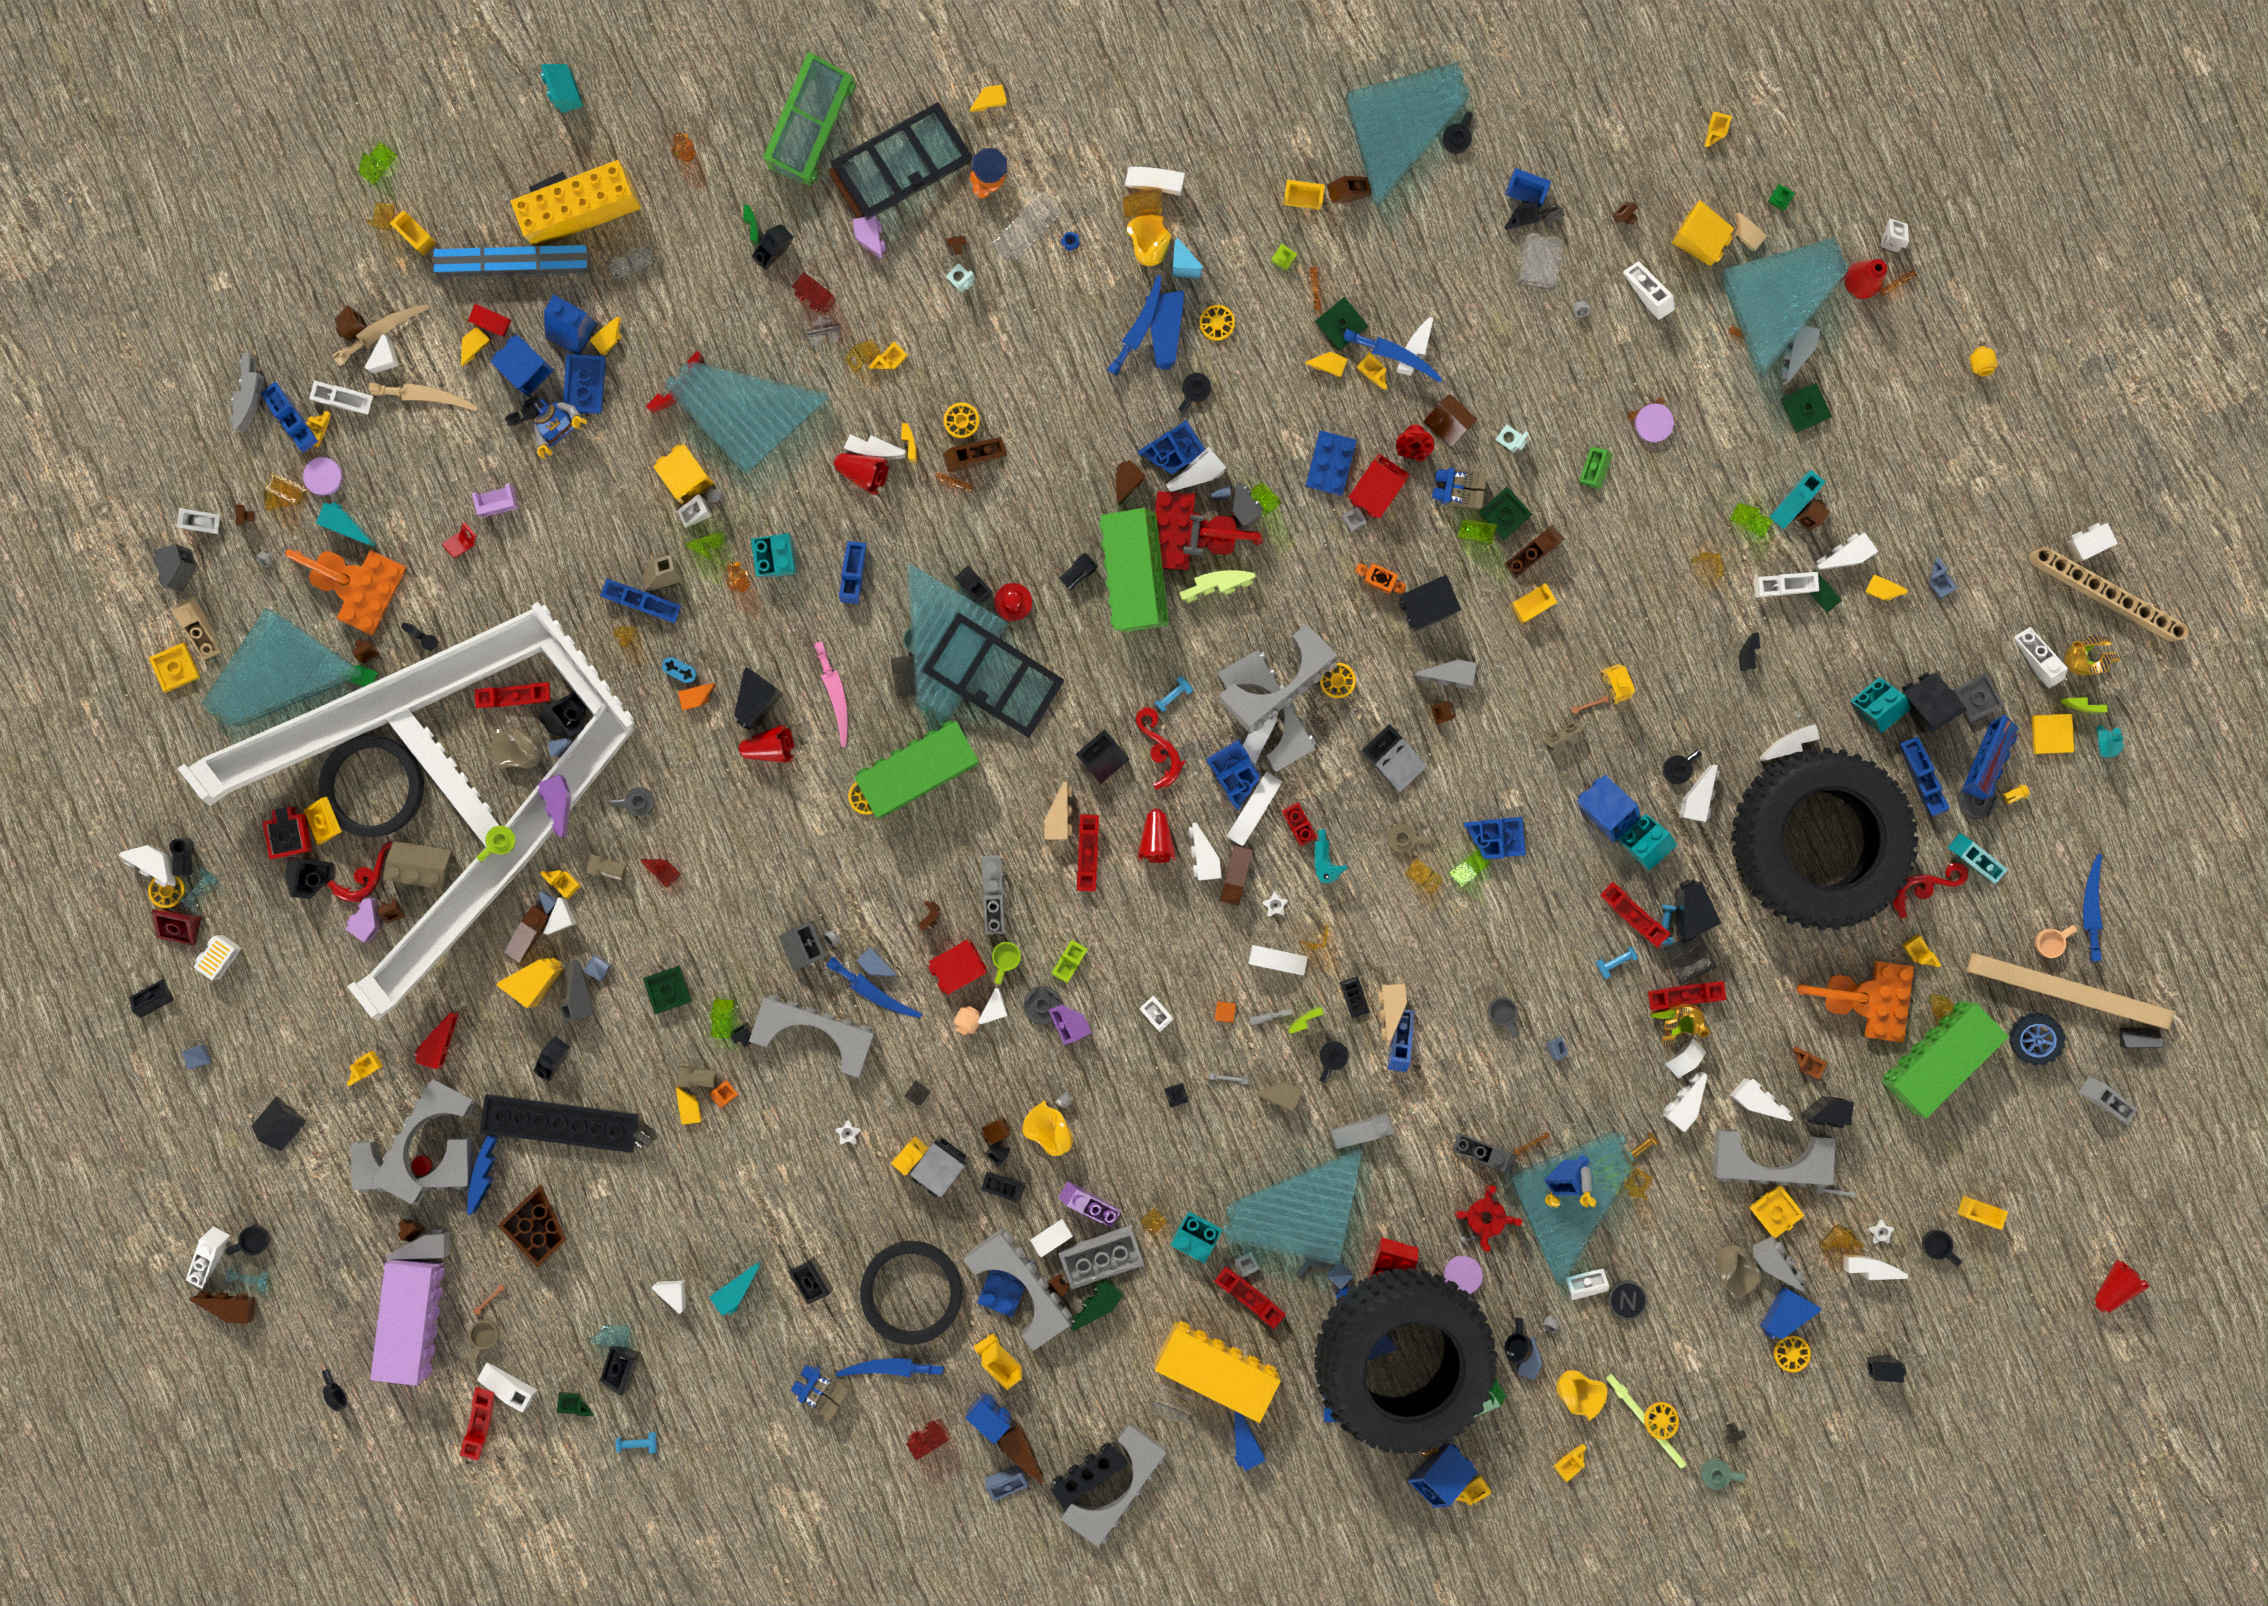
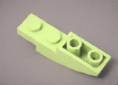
[1179,570,1256,603]

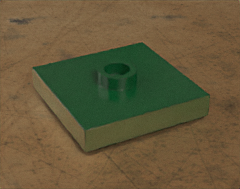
[1315,297,1368,351]
[1780,382,1832,433]
[1478,487,1533,541]
[643,965,692,1014]

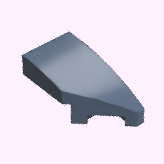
[1929,557,1957,600]
[856,947,897,977]
[1516,1337,1542,1380]

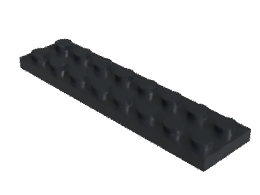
[480,1094,639,1153]

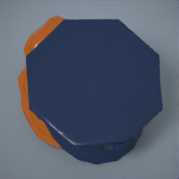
[970,148,1007,198]

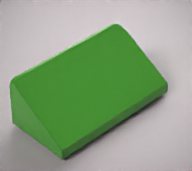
[1579,447,1612,490]

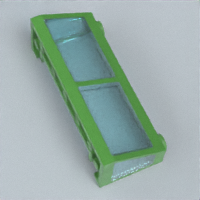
[763,52,856,187]

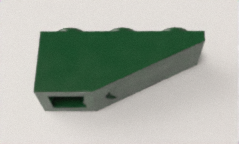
[1071,1278,1124,1331]

